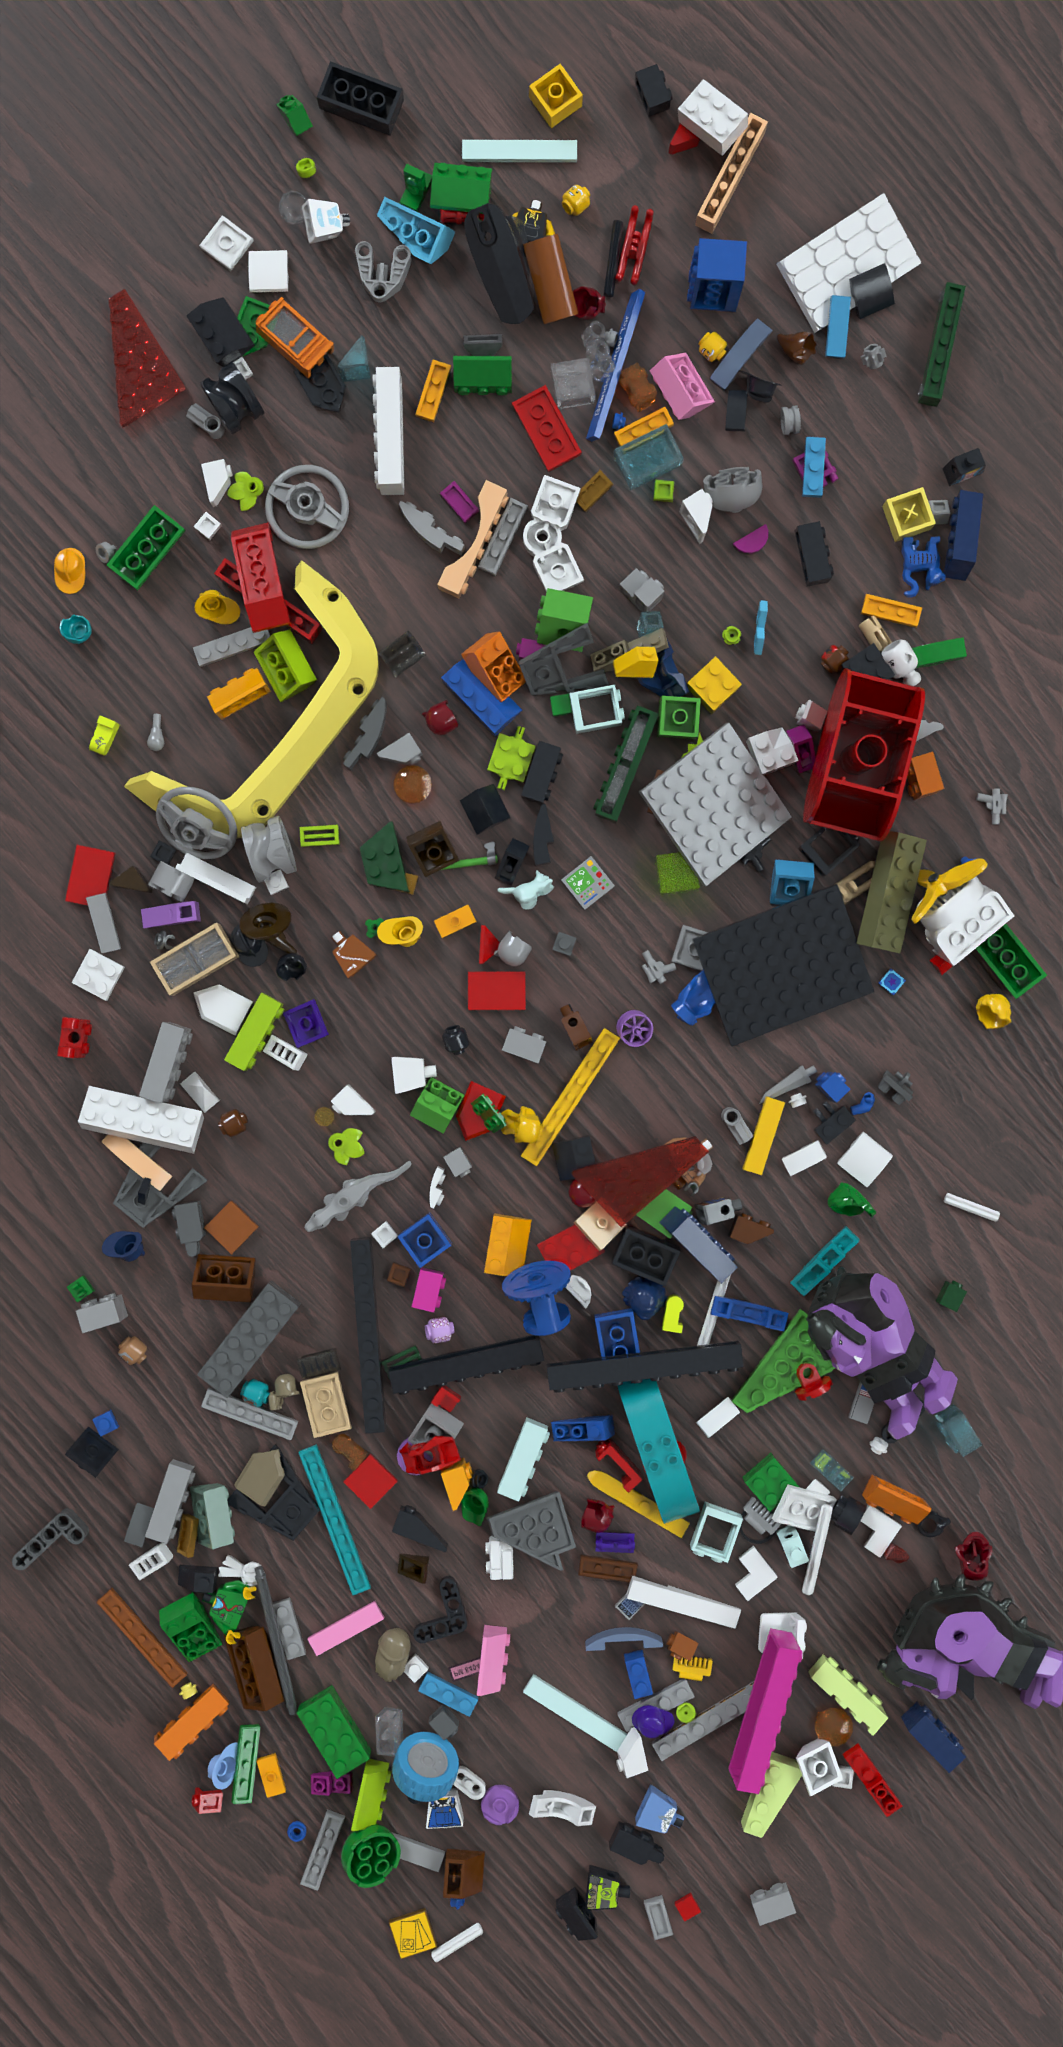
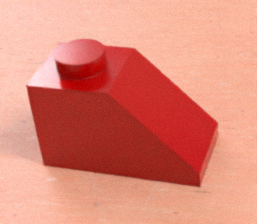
[669,123,701,155]

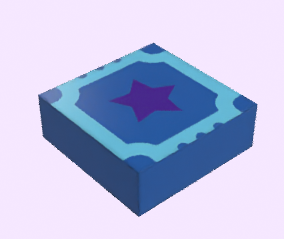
[878,968,906,995]

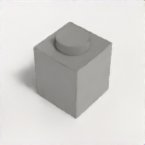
[443,1146,472,1178]

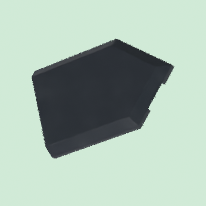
[293,353,346,413]

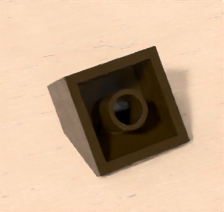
[406,821,460,877]

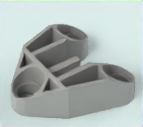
[355,241,412,302]

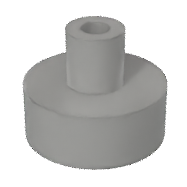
[96,542,116,563]

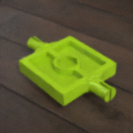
[487,726,535,790]

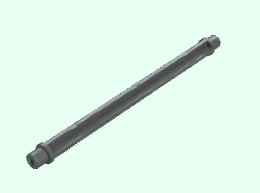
[254,1566,297,1715]

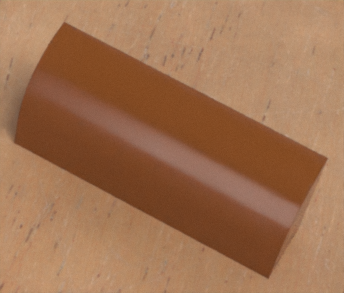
[523,234,578,324]

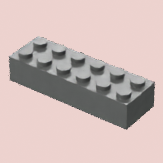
[197,1280,301,1398]

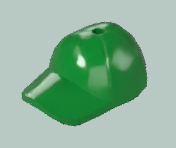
[461,1488,489,1526]

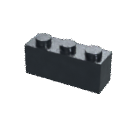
[795,521,834,587]
[521,741,563,804]

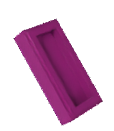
[440,481,479,524]

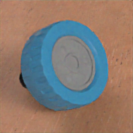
[392,1732,459,1804]

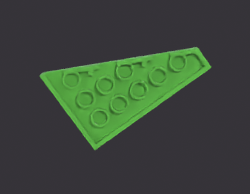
[731,1309,835,1413]

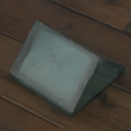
[338,335,371,382]

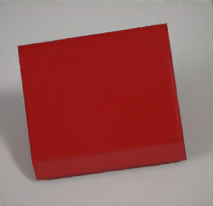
[929,955,953,975]

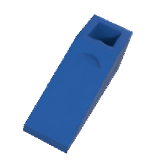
[551,1415,615,1441]

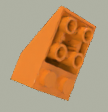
[461,631,526,702]

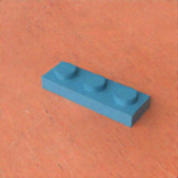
[802,437,826,498]
[418,1671,478,1717]

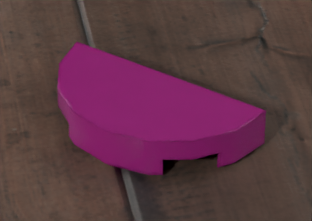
[733,524,768,554]

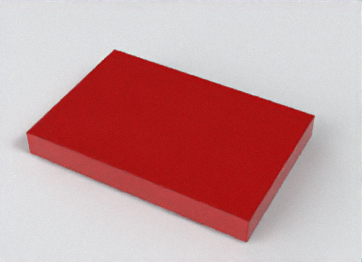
[65,845,116,906]
[468,971,526,1010]

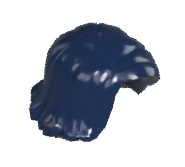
[622,1276,667,1320]

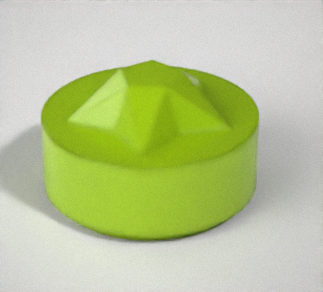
[296,158,316,178]
[676,1702,696,1724]

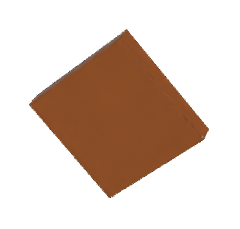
[204,1200,259,1255]

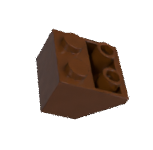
[443,1849,485,1899]

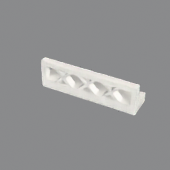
[175,853,256,904]

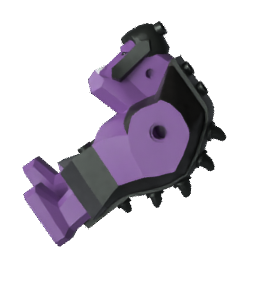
[806,1267,958,1440]
[877,1574,1063,1709]

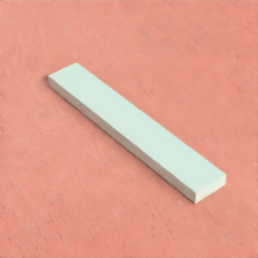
[462,140,577,162]
[523,1674,627,1752]

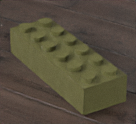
[857,831,927,953]

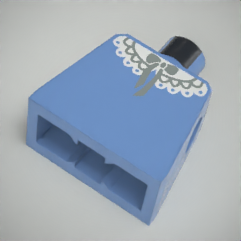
[635,1784,684,1833]

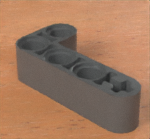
[12,1508,89,1570]

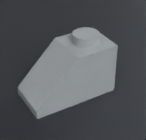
[377,733,423,765]

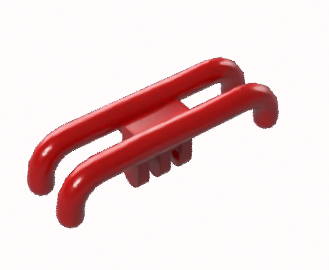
[615,205,654,286]

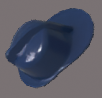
[102,1231,145,1262]

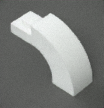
[529,1790,596,1826]

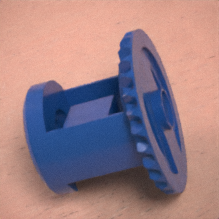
[502,1261,571,1336]

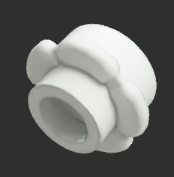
[789,1093,807,1108]
[870,1437,888,1455]

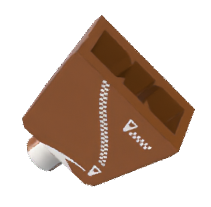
[332,931,378,979]

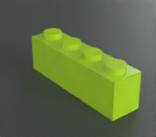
[224,993,284,1071]

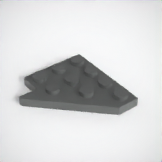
[487,1491,576,1571]

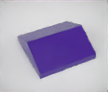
[283,999,329,1048]

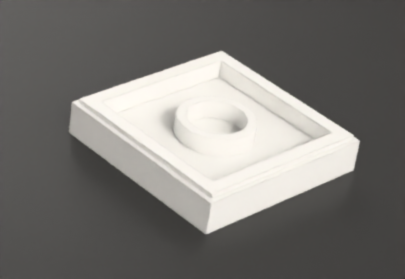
[199,215,254,271]

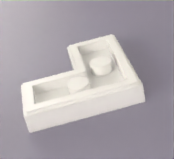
[861,1505,902,1558]
[735,1545,778,1601]

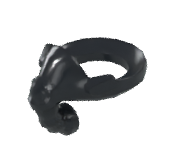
[917,1511,951,1537]

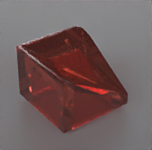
[883,1542,910,1563]

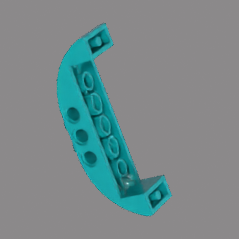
[618,1379,700,1524]

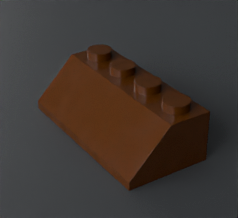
[224,1626,284,1711]

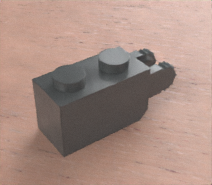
[172,1200,206,1257]

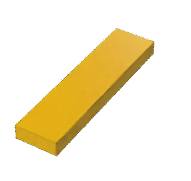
[743,1096,785,1175]

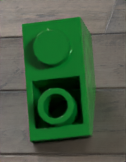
[276,95,313,136]

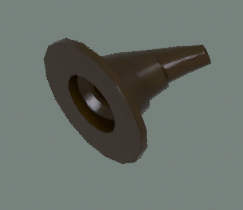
[239,902,297,954]

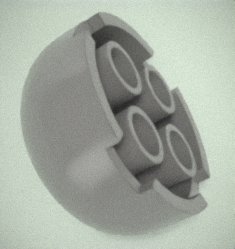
[703,467,762,513]

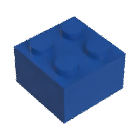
[397,1212,452,1268]

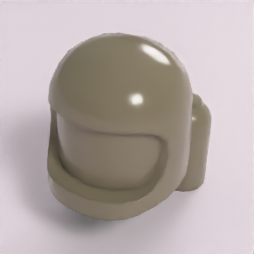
[268,1374,300,1411]

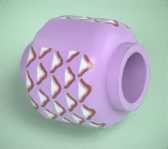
[425,1317,454,1344]

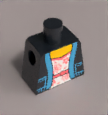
[942,448,986,486]

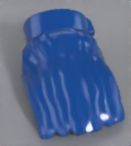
[671,971,715,1025]

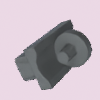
[878,1070,913,1105]

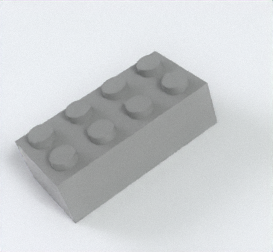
[139,1022,193,1103]

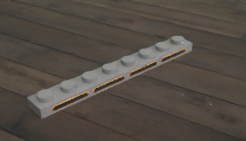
[652,1681,793,1761]

